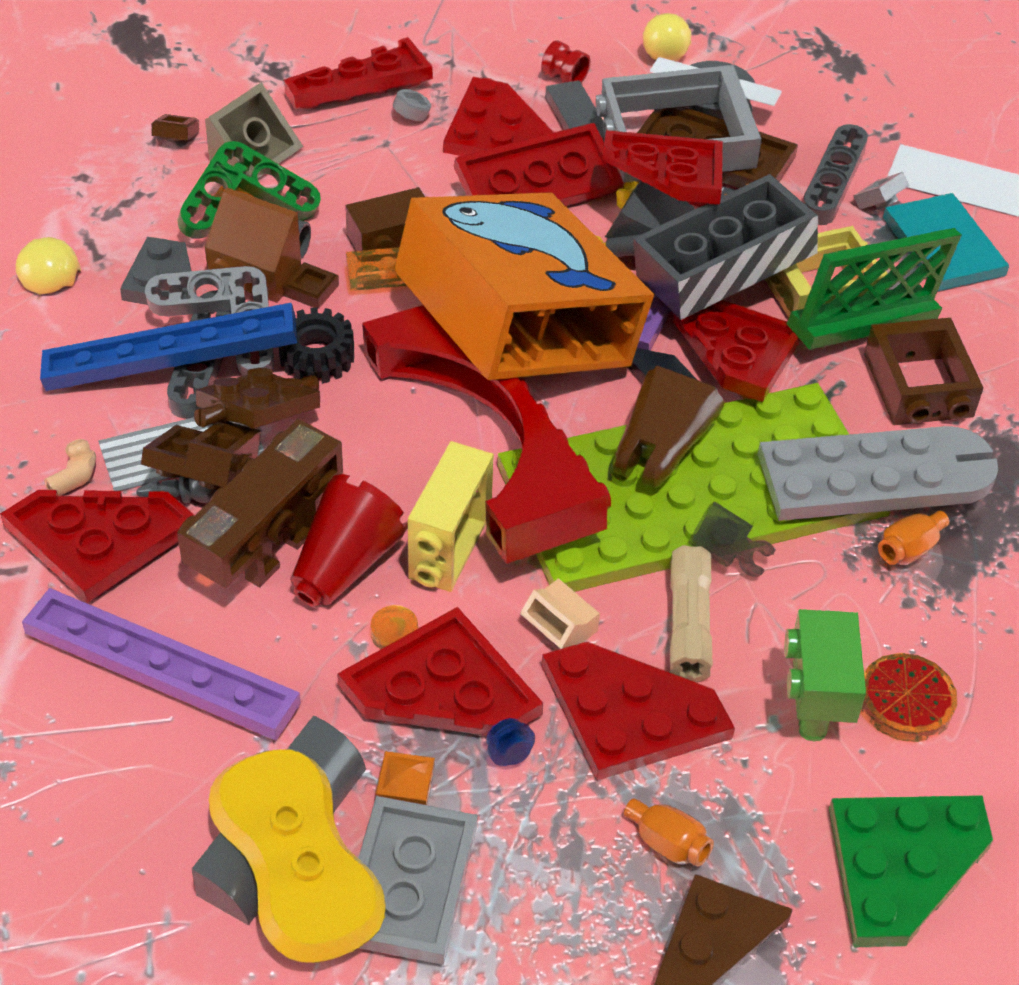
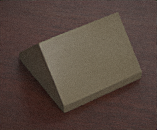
[205,82,304,178]

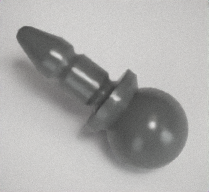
[136,476,218,503]

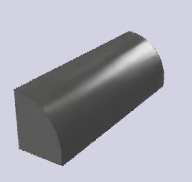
[191,715,366,926]

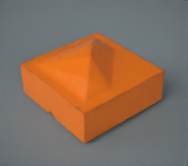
[376,751,435,805]

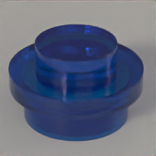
[486,718,535,766]

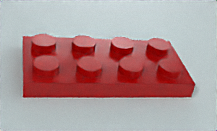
[453,123,624,206]

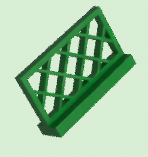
[787,228,962,350]

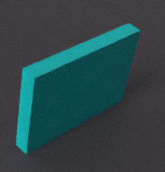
[883,193,1010,291]

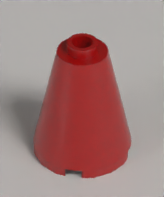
[290,474,408,607]

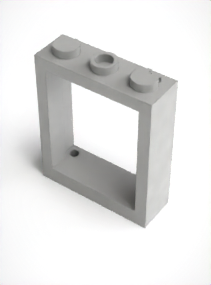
[596,65,761,183]

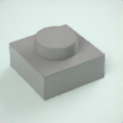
[853,172,909,210]

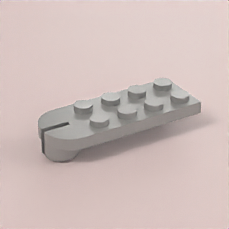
[758,426,998,521]

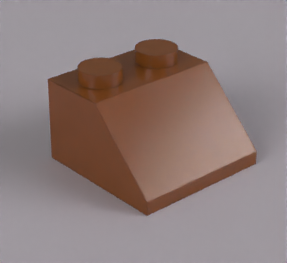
[205,187,301,303]

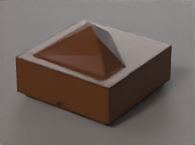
[151,114,199,142]

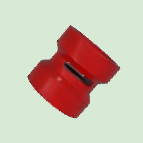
[541,40,591,83]

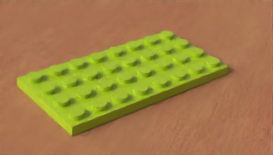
[497,383,891,592]

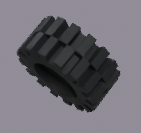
[279,307,355,383]

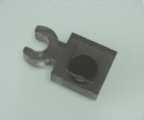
[687,502,776,577]

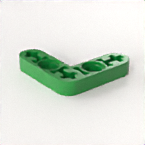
[177,141,321,239]

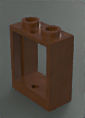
[864,317,984,425]

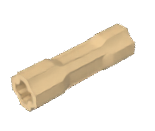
[670,545,713,682]

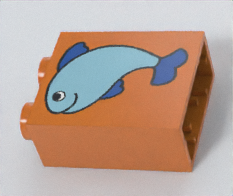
[394,193,654,380]

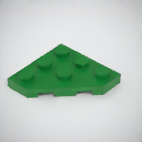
[829,795,993,948]

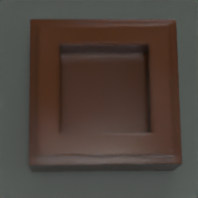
[283,262,339,309]

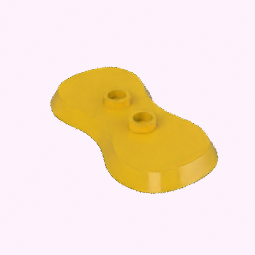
[209,749,386,963]

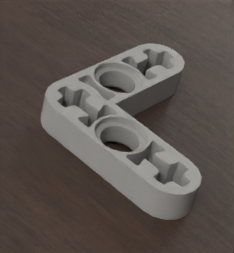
[145,266,275,376]

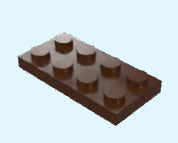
[637,106,798,188]

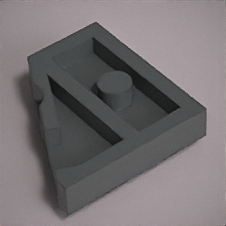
[120,236,197,305]

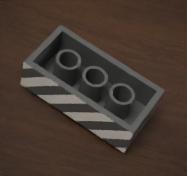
[633,174,818,320]

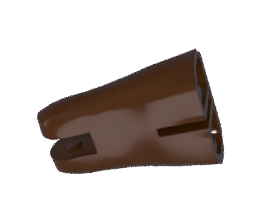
[613,366,724,488]

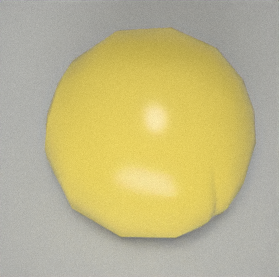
[15,237,81,295]

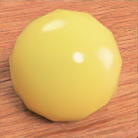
[643,13,691,61]

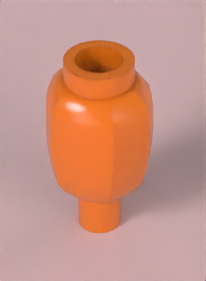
[878,511,950,565]
[624,798,714,867]

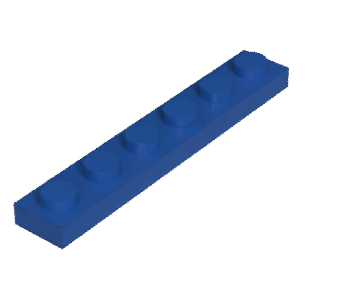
[40,302,297,391]

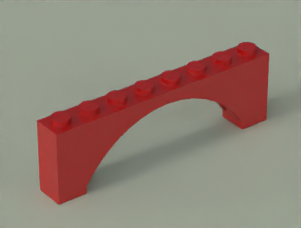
[362,305,611,564]

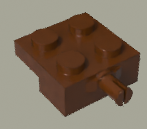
[141,421,262,490]

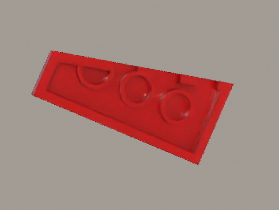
[283,37,433,109]

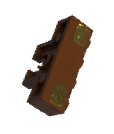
[177,418,343,589]

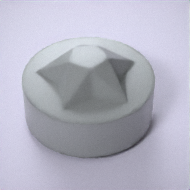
[393,89,431,121]

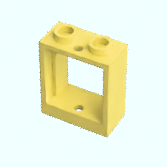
[764,226,887,318]
[408,441,494,592]

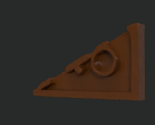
[654,874,793,985]

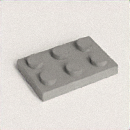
[358,796,478,965]

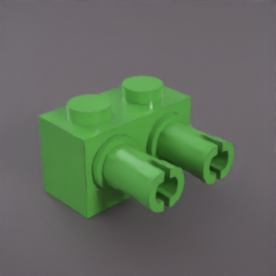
[784,609,866,742]

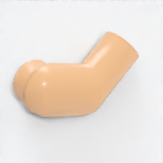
[44,439,96,496]

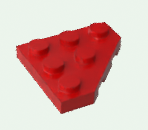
[443,77,554,156]
[602,130,723,207]
[673,300,801,402]
[0,490,195,603]
[337,607,544,738]
[542,641,735,781]

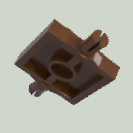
[194,368,320,429]

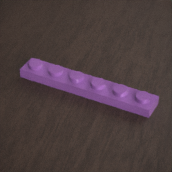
[22,588,301,741]

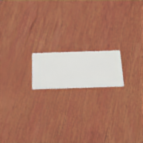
[887,144,1019,217]

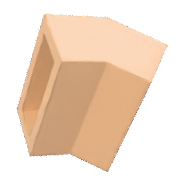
[520,578,600,649]

